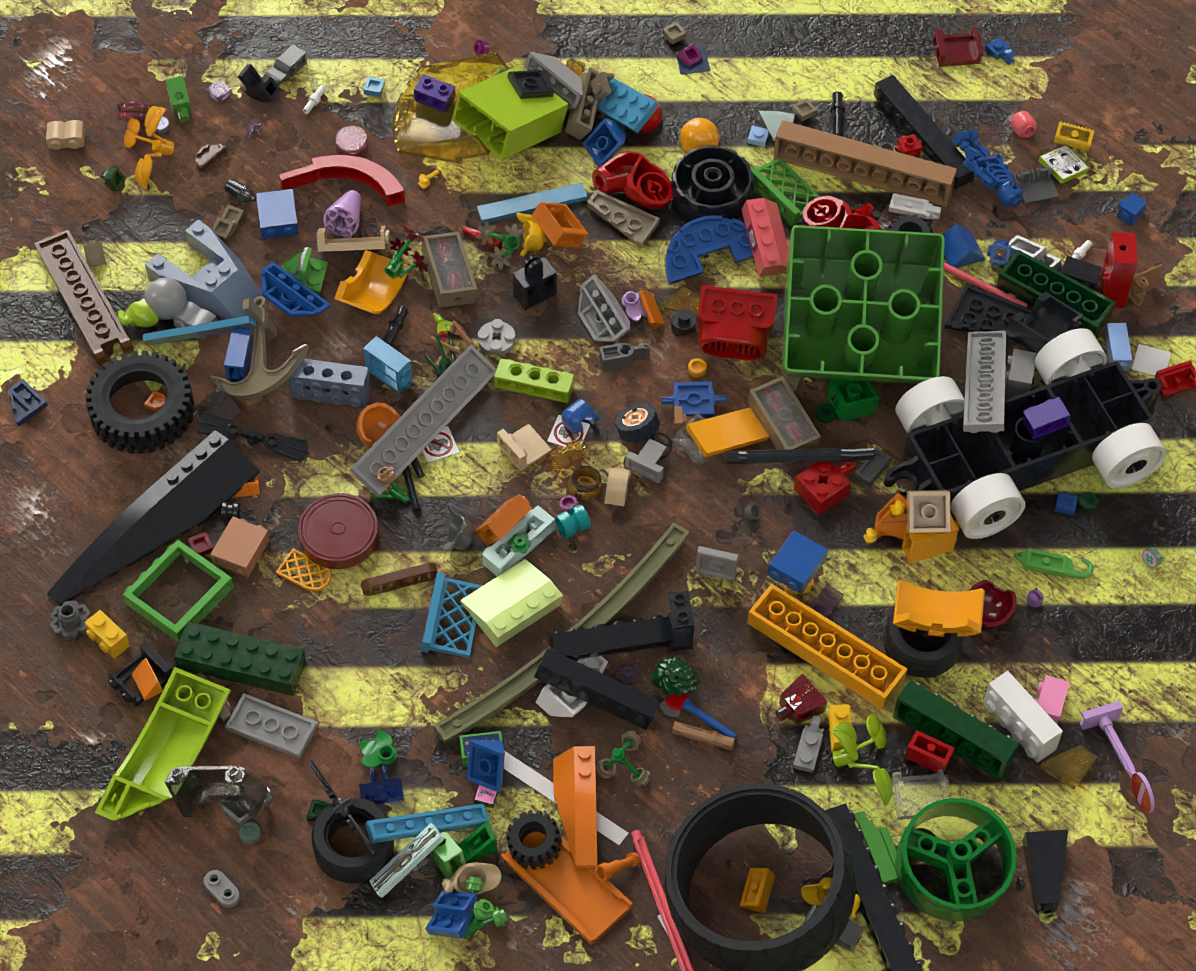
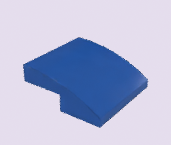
[425,890,477,939]

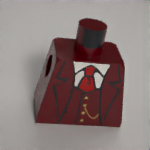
[775,674,827,724]

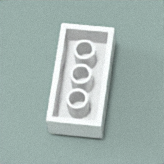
[983,671,1063,763]

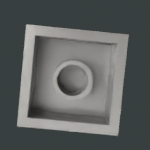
[1005,349,1037,399]

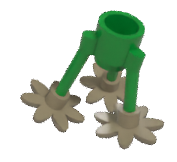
[477,221,524,270]

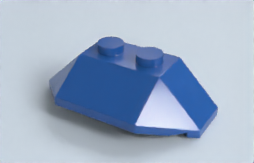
[261,262,331,317]

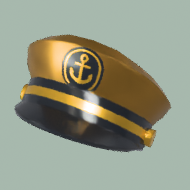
[568,466,602,500]

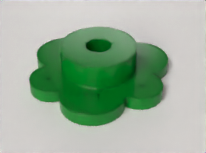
[508,533,531,553]

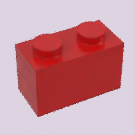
[905,730,955,775]

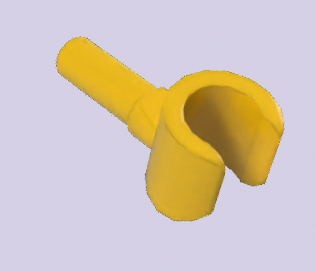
[418,170,439,189]

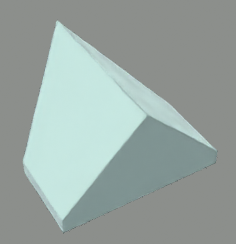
[759,111,795,141]

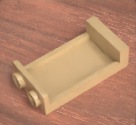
[317,226,390,252]

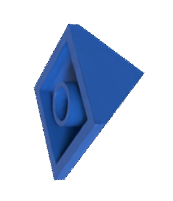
[943,224,985,268]
[467,740,505,793]

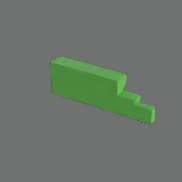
[854,811,898,885]

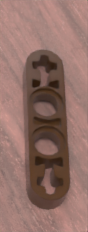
[361,563,438,596]

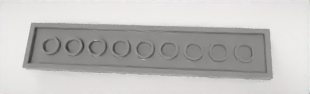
[963,331,1006,433]
[349,345,497,497]

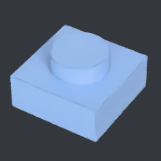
[747,126,769,147]

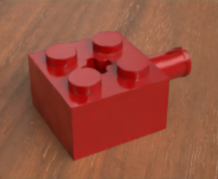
[794,461,856,515]

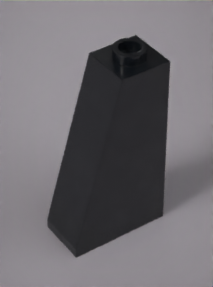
[1022,829,1068,914]

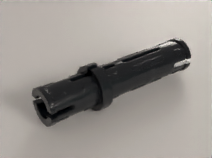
[830,91,845,137]
[382,305,409,346]

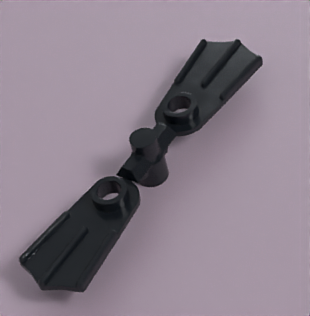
[197,411,308,462]
[309,760,376,856]

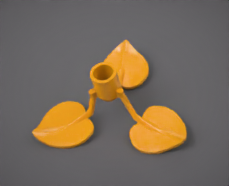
[124,106,174,189]

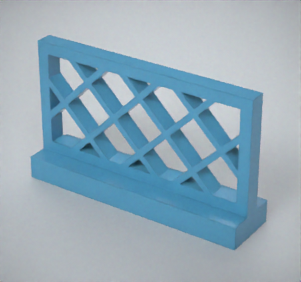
[420,572,483,658]

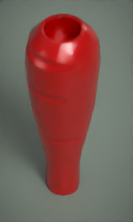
[462,226,502,249]

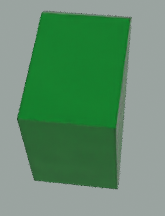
[460,821,498,862]

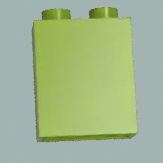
[452,66,569,160]

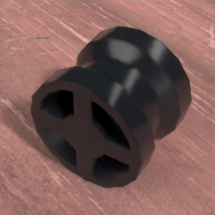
[221,502,240,522]

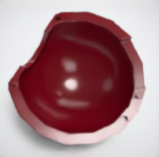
[969,579,1017,628]

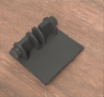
[1013,166,1059,204]

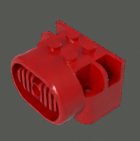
[698,285,778,360]

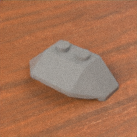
[524,52,583,109]
[578,274,630,342]

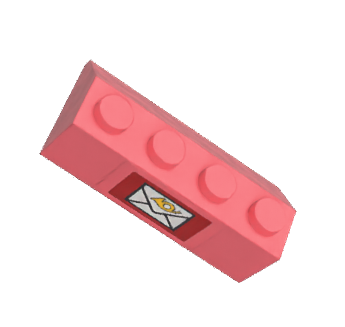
[741,198,788,276]

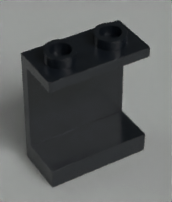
[667,590,694,651]

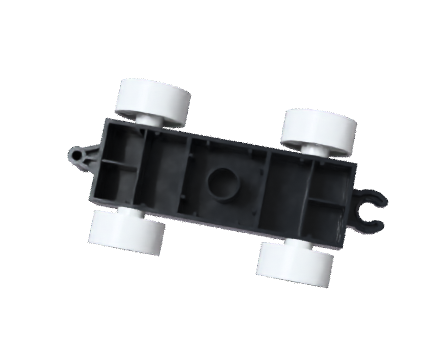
[884,328,1167,539]

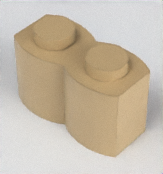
[46,120,85,150]

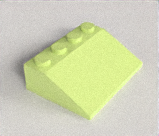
[460,559,563,647]

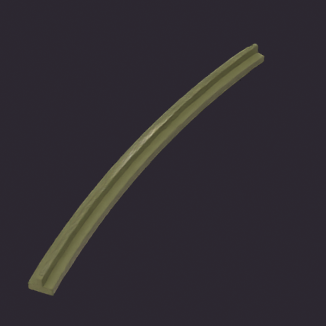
[434,522,690,743]

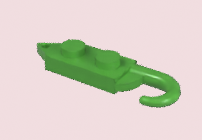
[1013,548,1094,579]

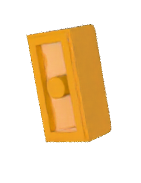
[740,868,775,913]

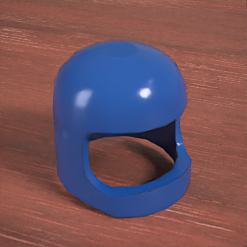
[561,399,599,433]

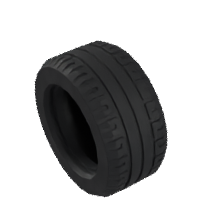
[884,609,964,678]
[311,798,394,884]

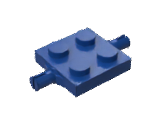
[661,382,727,418]

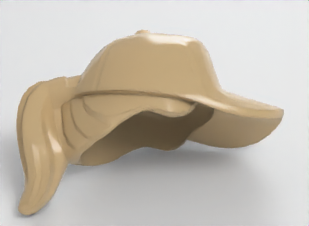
[442,862,501,895]

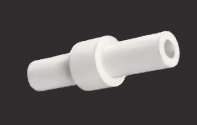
[303,85,326,114]
[1072,240,1093,260]

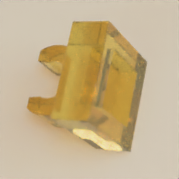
[566,58,586,76]

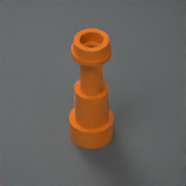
[595,852,640,882]

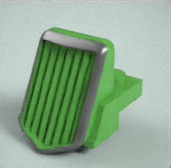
[281,247,328,295]

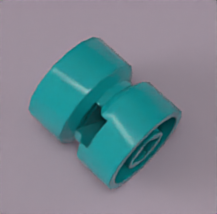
[555,504,591,539]

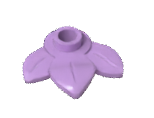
[622,291,654,321]

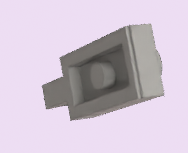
[793,715,824,773]

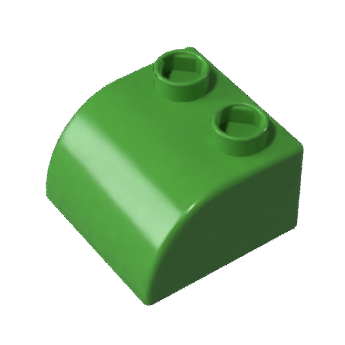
[782,225,945,384]

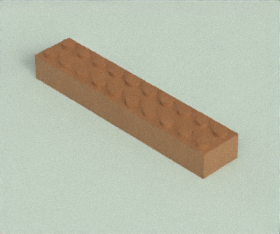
[773,120,957,208]

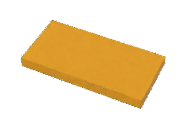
[686,407,770,457]

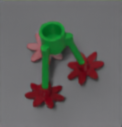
[384,227,428,279]

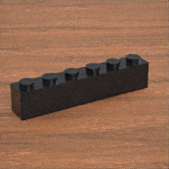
[548,615,675,660]
[534,648,660,730]

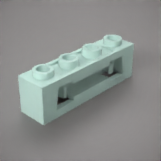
[482,506,555,576]

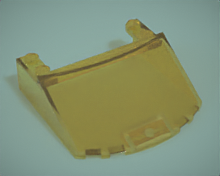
[392,52,509,164]

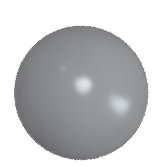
[144,278,187,320]

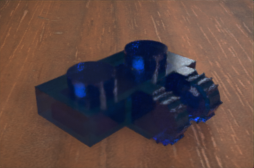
[359,765,404,805]

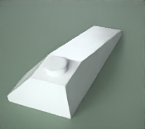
[536,656,608,717]

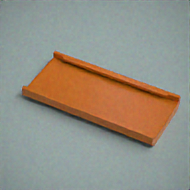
[501,832,632,944]

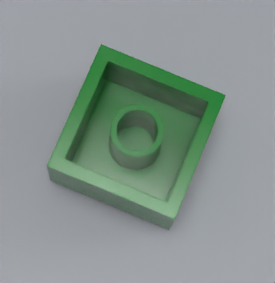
[825,379,879,422]

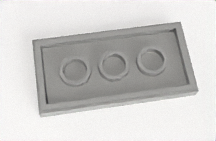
[225,693,318,759]

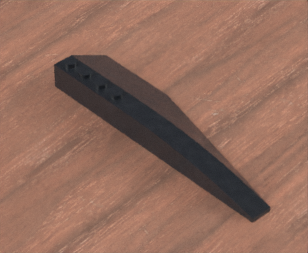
[47,430,260,606]

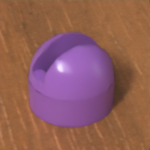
[1026,590,1043,607]

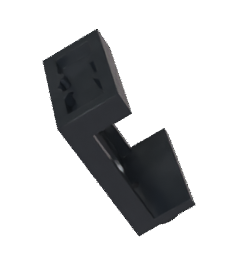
[107,642,172,707]

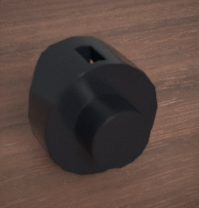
[671,309,697,336]

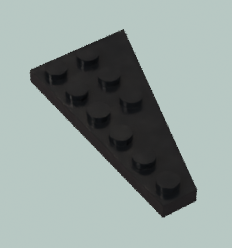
[944,284,1032,336]

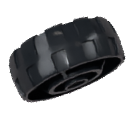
[671,145,754,220]

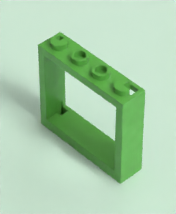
[123,540,234,643]

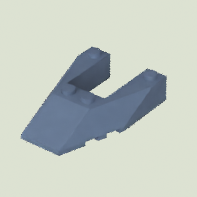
[145,220,262,320]

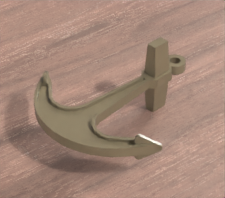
[210,296,309,399]

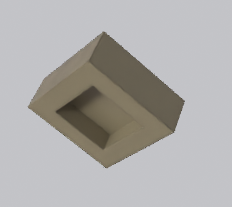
[662,22,687,44]
[792,98,817,121]

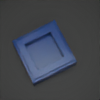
[1054,492,1078,516]

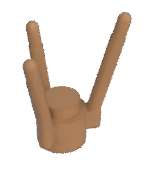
[430,321,478,356]

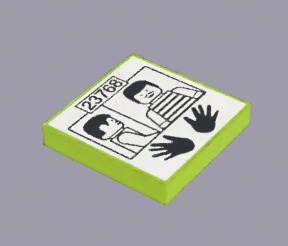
[1038,145,1089,184]

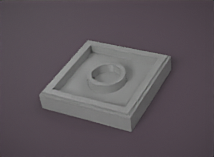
[696,546,738,581]

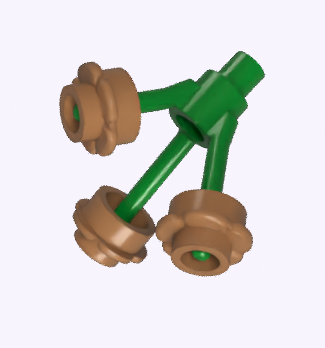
[358,466,409,503]

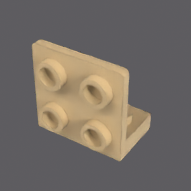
[497,424,551,471]

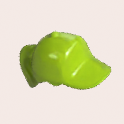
[116,299,159,328]

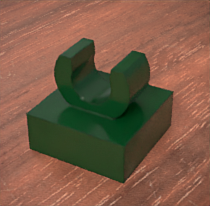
[100,165,125,191]

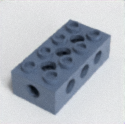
[288,359,371,408]

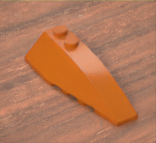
[553,746,597,868]

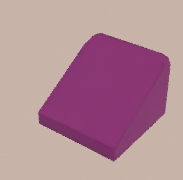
[677,43,703,67]

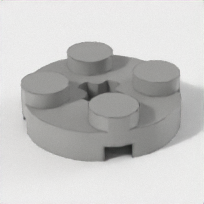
[478,319,516,356]

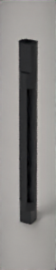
[727,448,875,464]

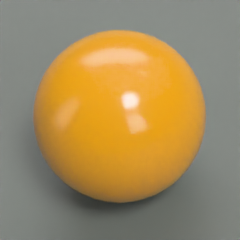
[679,118,720,153]

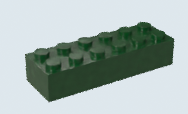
[996,250,1116,337]
[174,622,306,696]
[893,680,1019,781]

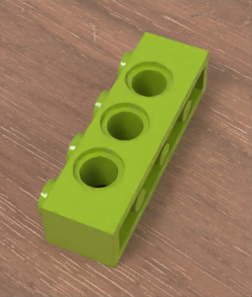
[494,358,574,403]

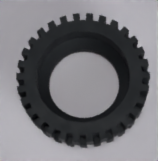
[85,351,194,454]

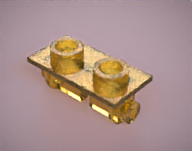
[546,439,587,470]

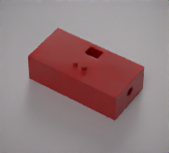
[1100,232,1138,308]

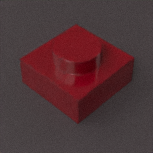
[188,532,213,556]

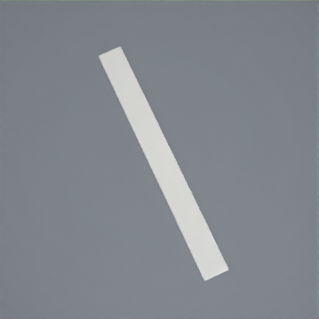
[504,751,628,845]

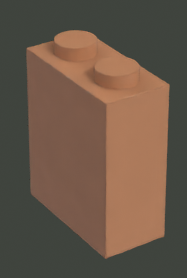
[210,517,270,578]

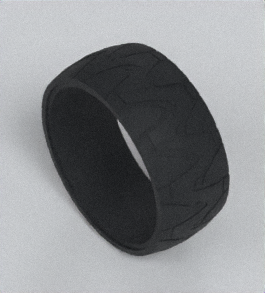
[664,783,856,971]

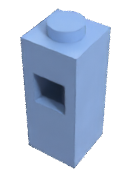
[1104,323,1132,371]

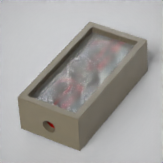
[421,232,477,308]
[747,376,821,450]

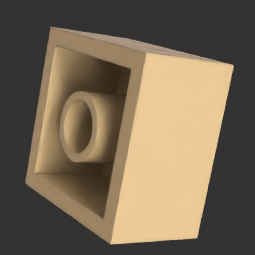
[907,490,950,533]

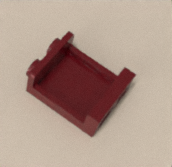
[933,27,984,67]

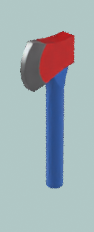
[660,694,737,739]

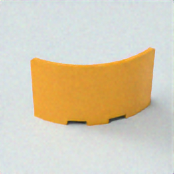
[334,250,409,314]
[893,580,985,637]

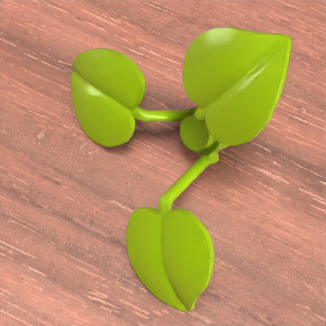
[831,714,893,806]

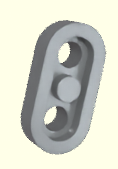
[204,870,240,908]

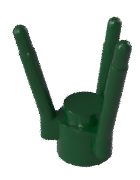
[425,334,455,376]

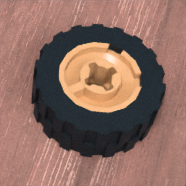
[615,403,660,443]

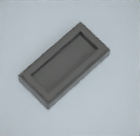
[854,448,892,487]

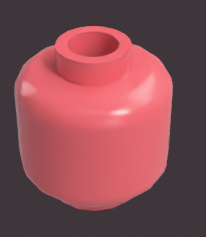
[1010,111,1037,138]

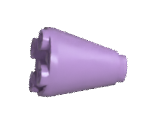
[323,190,361,238]

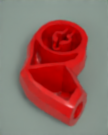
[592,151,673,210]
[803,196,882,230]

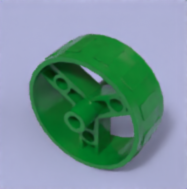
[895,798,1017,921]

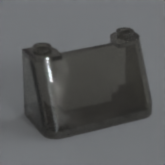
[165,766,270,817]

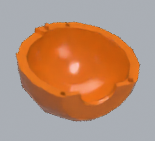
[356,402,400,448]

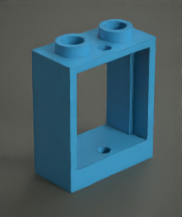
[363,336,413,394]

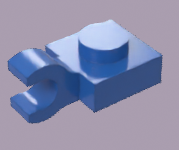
[985,37,1015,65]

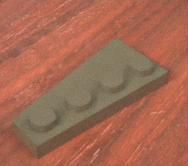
[587,189,660,248]

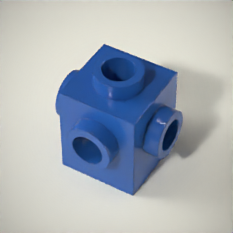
[987,239,1015,267]

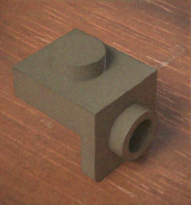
[590,72,614,101]
[83,240,106,267]

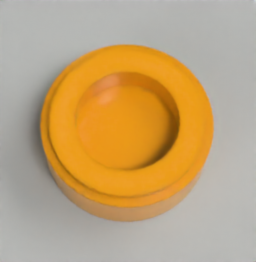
[688,358,707,378]

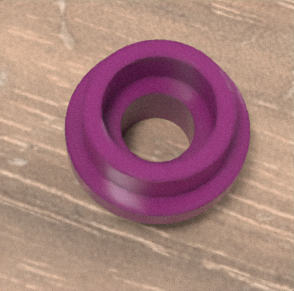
[474,39,489,57]

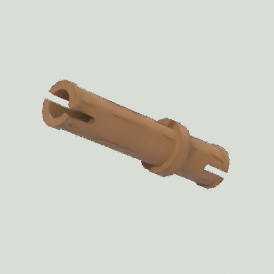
[672,721,735,751]

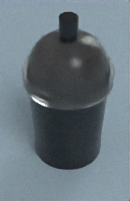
[225,179,256,203]

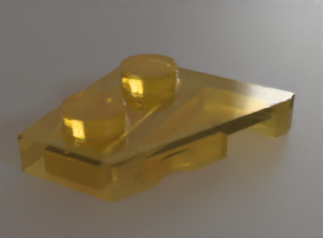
[1040,745,1098,790]

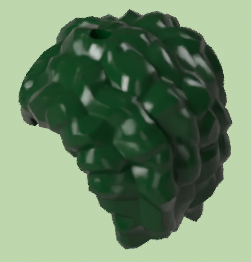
[651,656,701,695]

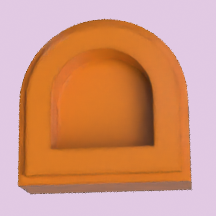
[144,390,167,412]

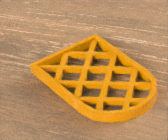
[276,548,331,591]

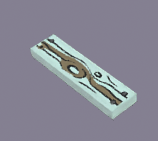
[369,823,444,898]

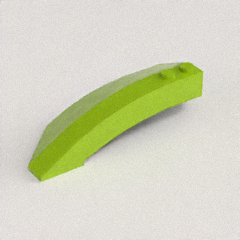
[95,667,231,822]

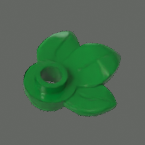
[359,730,397,768]

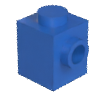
[1117,193,1147,226]

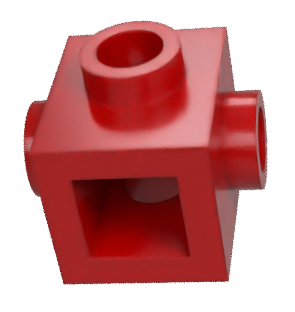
[895,134,922,158]

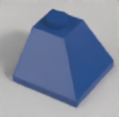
[582,118,627,167]

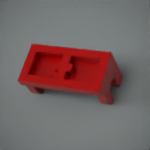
[1155,360,1196,398]

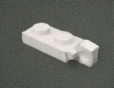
[889,193,941,220]

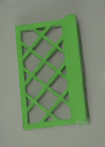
[750,158,820,227]

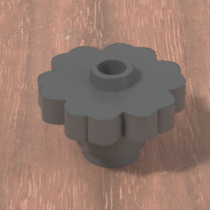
[50,601,91,640]

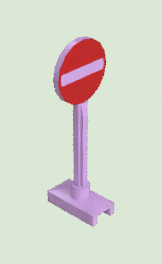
[1079,701,1155,813]

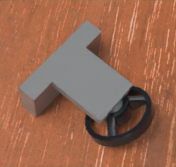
[625,432,672,484]

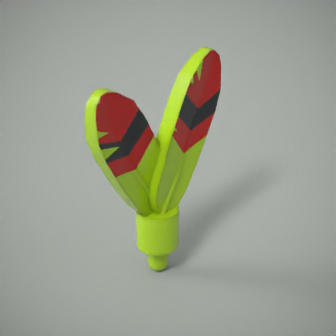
[433,313,466,347]

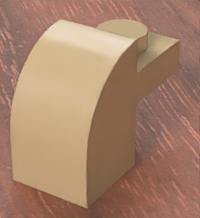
[605,468,631,506]

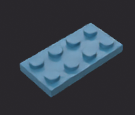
[596,78,659,133]

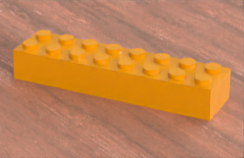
[747,584,908,710]

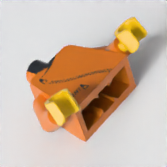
[863,493,907,544]

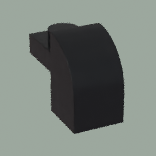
[237,64,280,102]

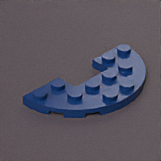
[665,215,754,285]

